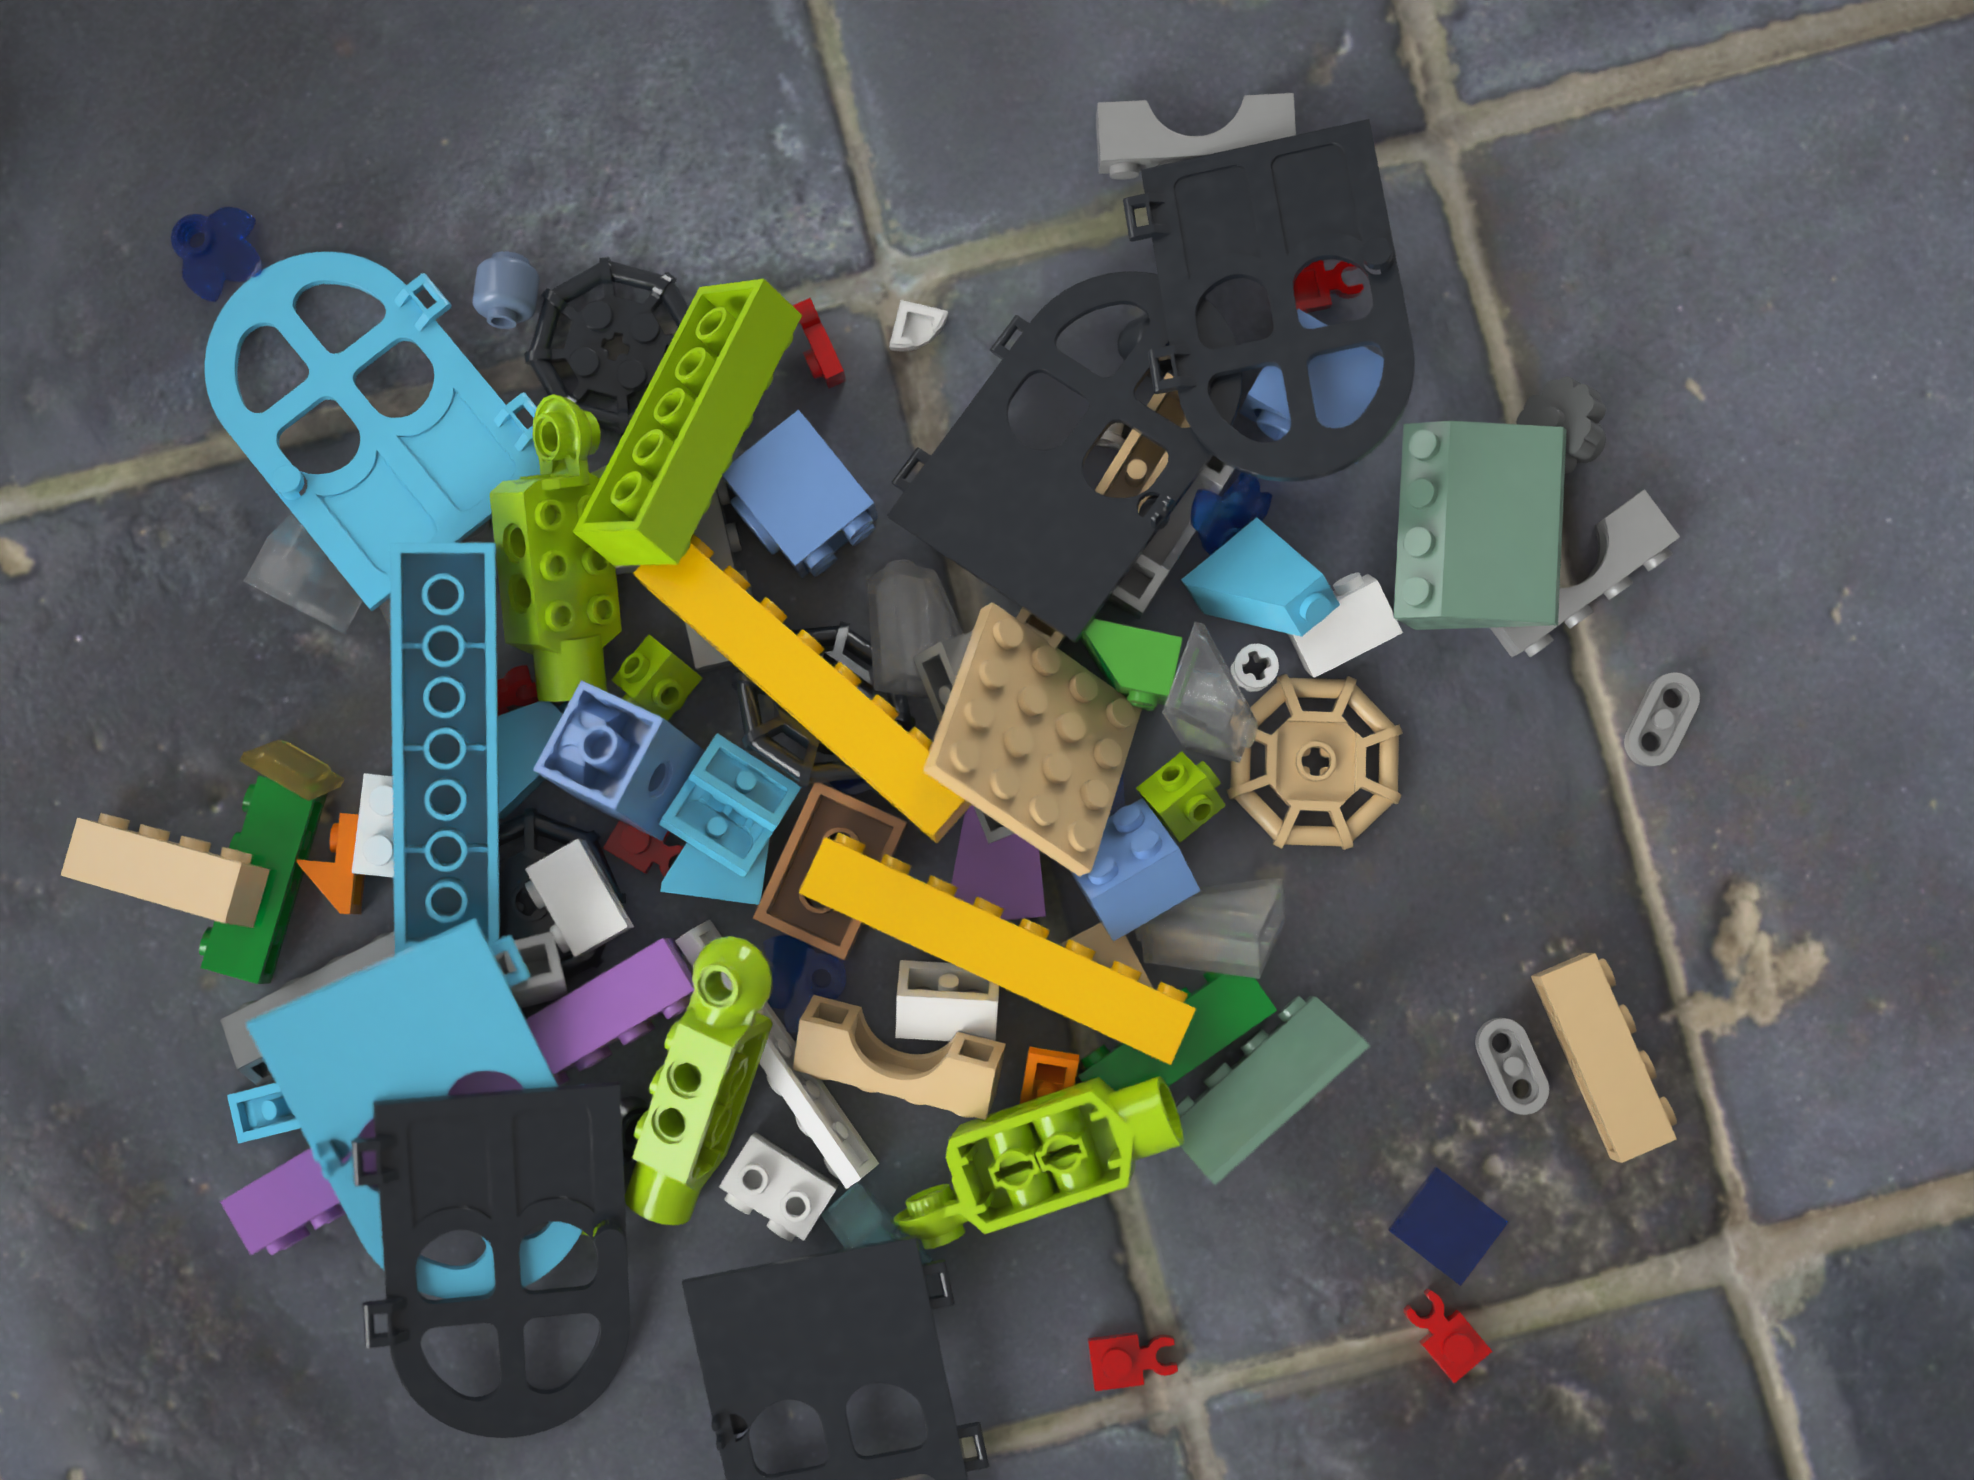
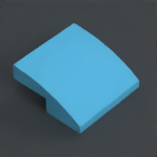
[659,733,802,878]

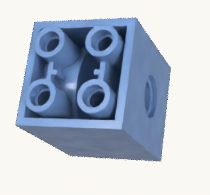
[1239,309,1384,472]
[722,409,878,578]
[533,680,705,841]

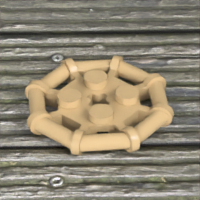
[1226,674,1403,850]

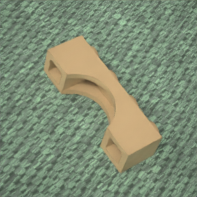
[792,995,1006,1120]

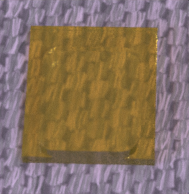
[239,740,345,801]

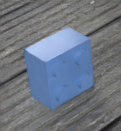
[1069,798,1201,942]

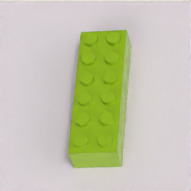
[573,279,802,566]

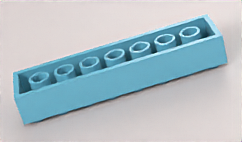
[390,543,500,954]

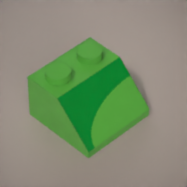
[1080,619,1183,711]

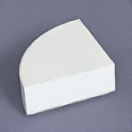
[889,300,948,351]

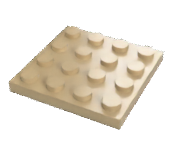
[923,602,1142,876]

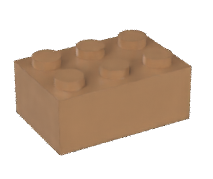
[753,783,909,960]

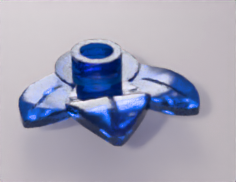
[171,207,263,302]
[1190,472,1272,555]
[763,935,847,1033]

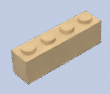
[61,813,270,928]
[1531,953,1677,1163]

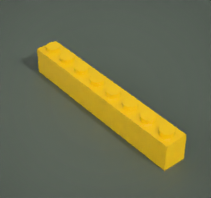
[633,534,972,843]
[799,832,1196,1065]

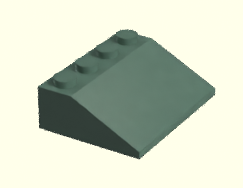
[1394,421,1567,630]
[1175,995,1370,1185]

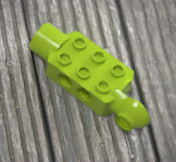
[489,394,622,702]
[625,936,773,1225]
[893,1076,1184,1249]

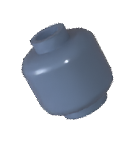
[472,252,540,329]

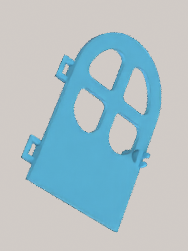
[204,252,540,611]
[246,919,582,1299]

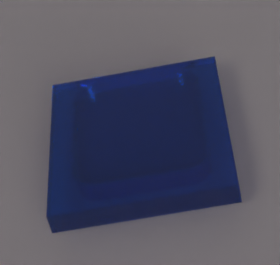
[1388,1166,1509,1286]

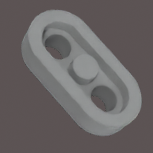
[1624,672,1700,767]
[1475,1018,1549,1115]

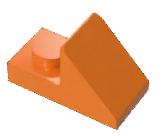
[296,813,365,915]
[1019,1047,1079,1104]

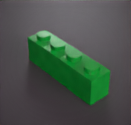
[199,775,327,984]
[1077,958,1277,1091]

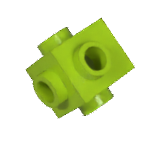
[611,635,702,721]
[1136,751,1226,843]

